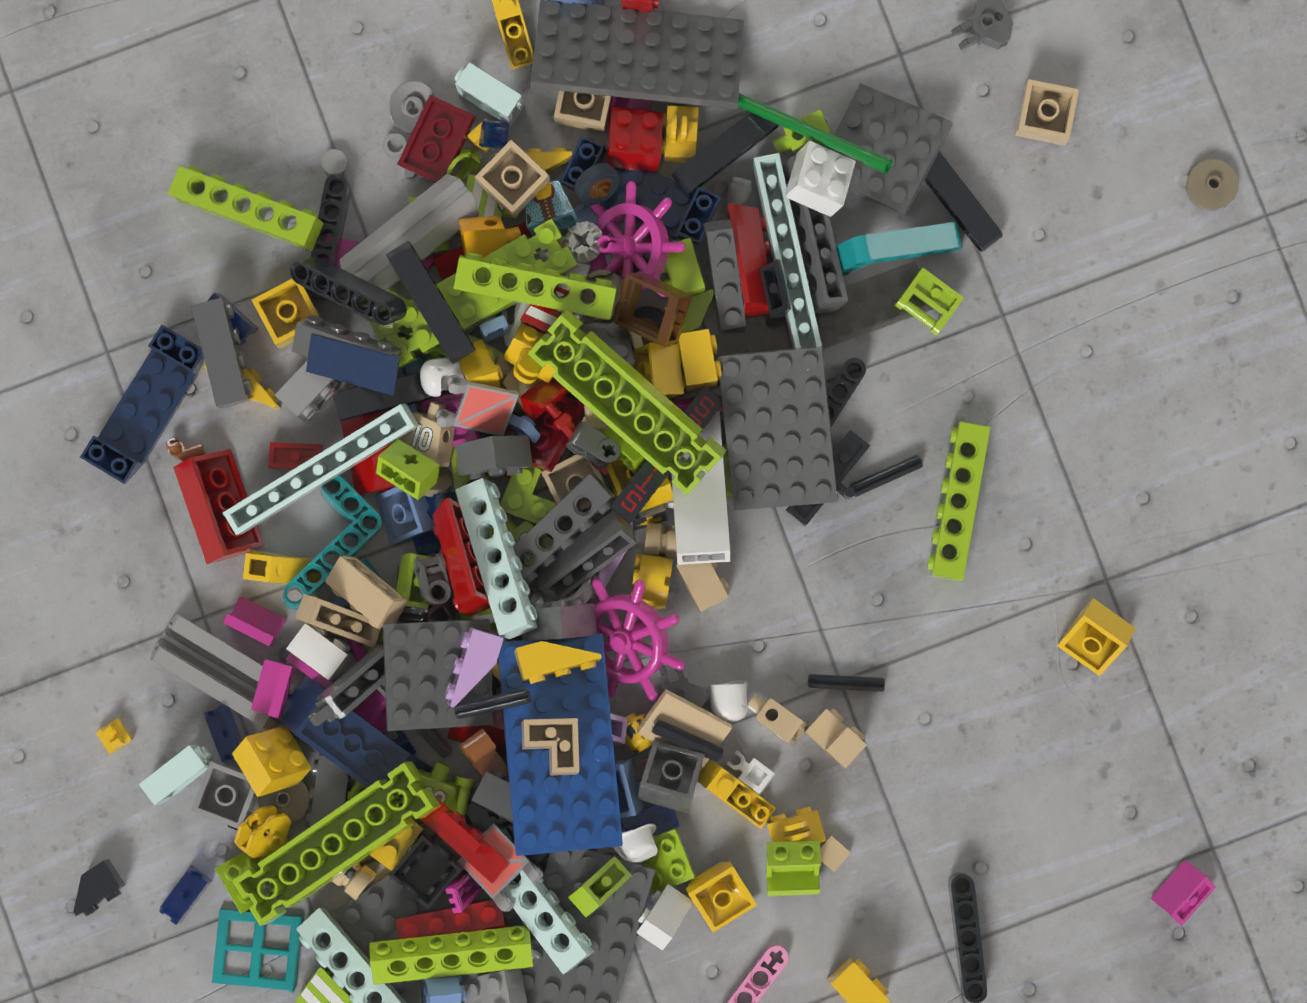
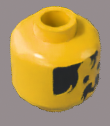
[625,713,653,753]

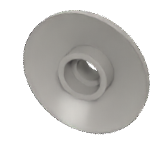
[388,81,435,133]

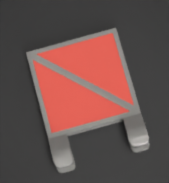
[436,375,519,436]
[458,823,544,912]

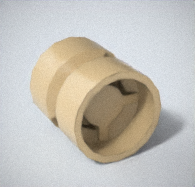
[644,522,677,559]
[332,862,377,901]

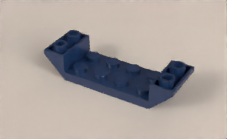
[560,136,722,245]
[80,324,204,484]
[278,676,433,801]

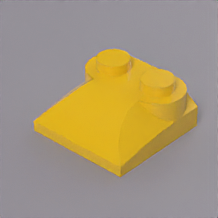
[686,861,757,933]

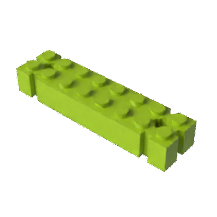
[370,219,580,369]
[528,309,726,495]
[232,762,441,926]

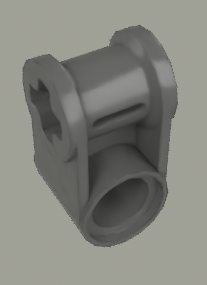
[566,421,620,467]
[413,553,451,605]

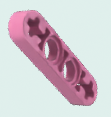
[726,945,788,1003]

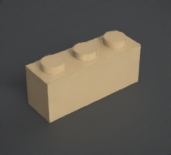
[325,556,408,629]
[295,594,382,647]

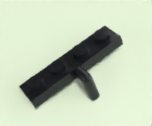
[785,430,871,526]

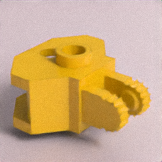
[234,805,291,858]

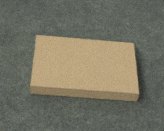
[637,689,732,768]

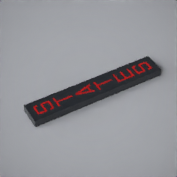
[609,386,722,524]

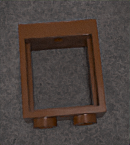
[613,271,692,347]

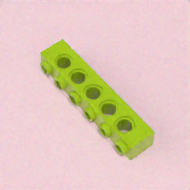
[167,165,324,252]
[453,252,616,320]
[927,422,991,582]
[369,925,533,985]

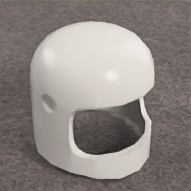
[420,357,464,397]
[710,680,748,722]

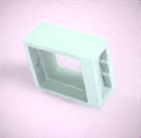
[455,62,524,128]
[139,744,213,805]

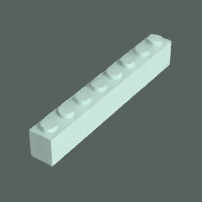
[753,153,822,348]
[223,404,419,535]

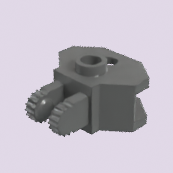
[951,0,1013,50]
[659,665,708,708]

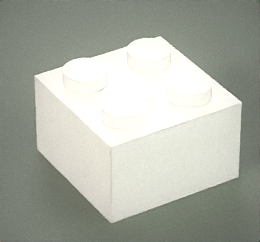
[785,141,856,217]
[286,623,353,680]

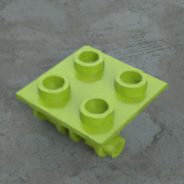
[639,829,696,894]
[214,852,275,914]

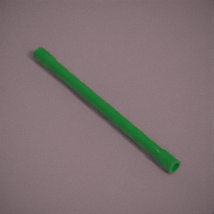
[738,93,893,174]

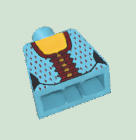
[525,180,580,236]

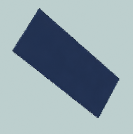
[306,334,399,396]

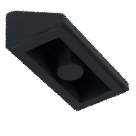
[759,259,791,318]

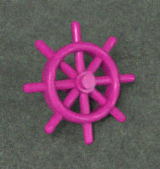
[578,181,685,297]
[592,578,685,701]

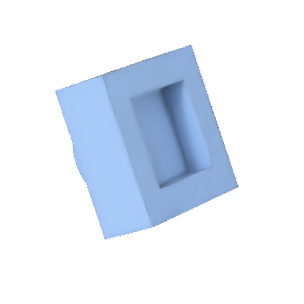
[480,315,508,344]

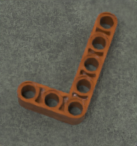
[460,729,509,783]

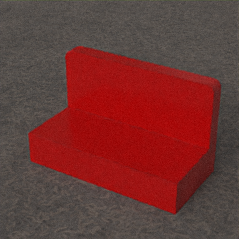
[520,377,569,420]

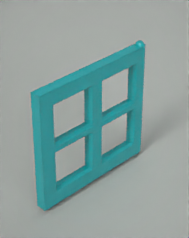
[212,909,303,993]

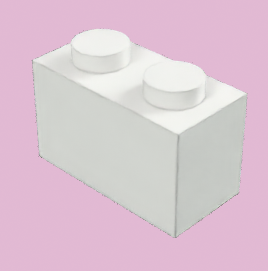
[636,884,694,951]

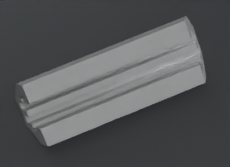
[339,174,479,290]
[150,614,295,730]

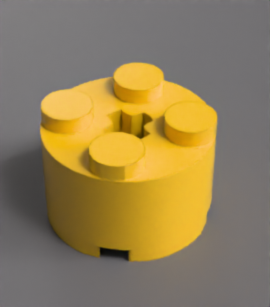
[630,553,673,610]

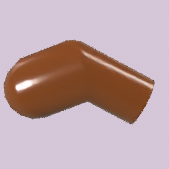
[166,438,206,461]

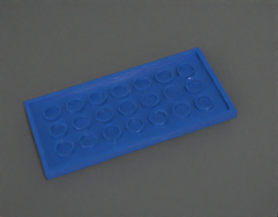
[498,634,623,856]

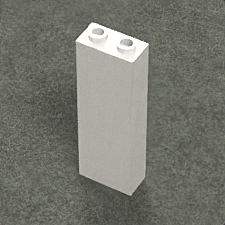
[671,411,730,565]

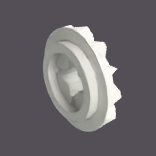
[564,221,603,263]

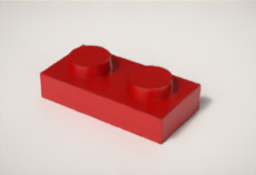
[268,442,323,470]

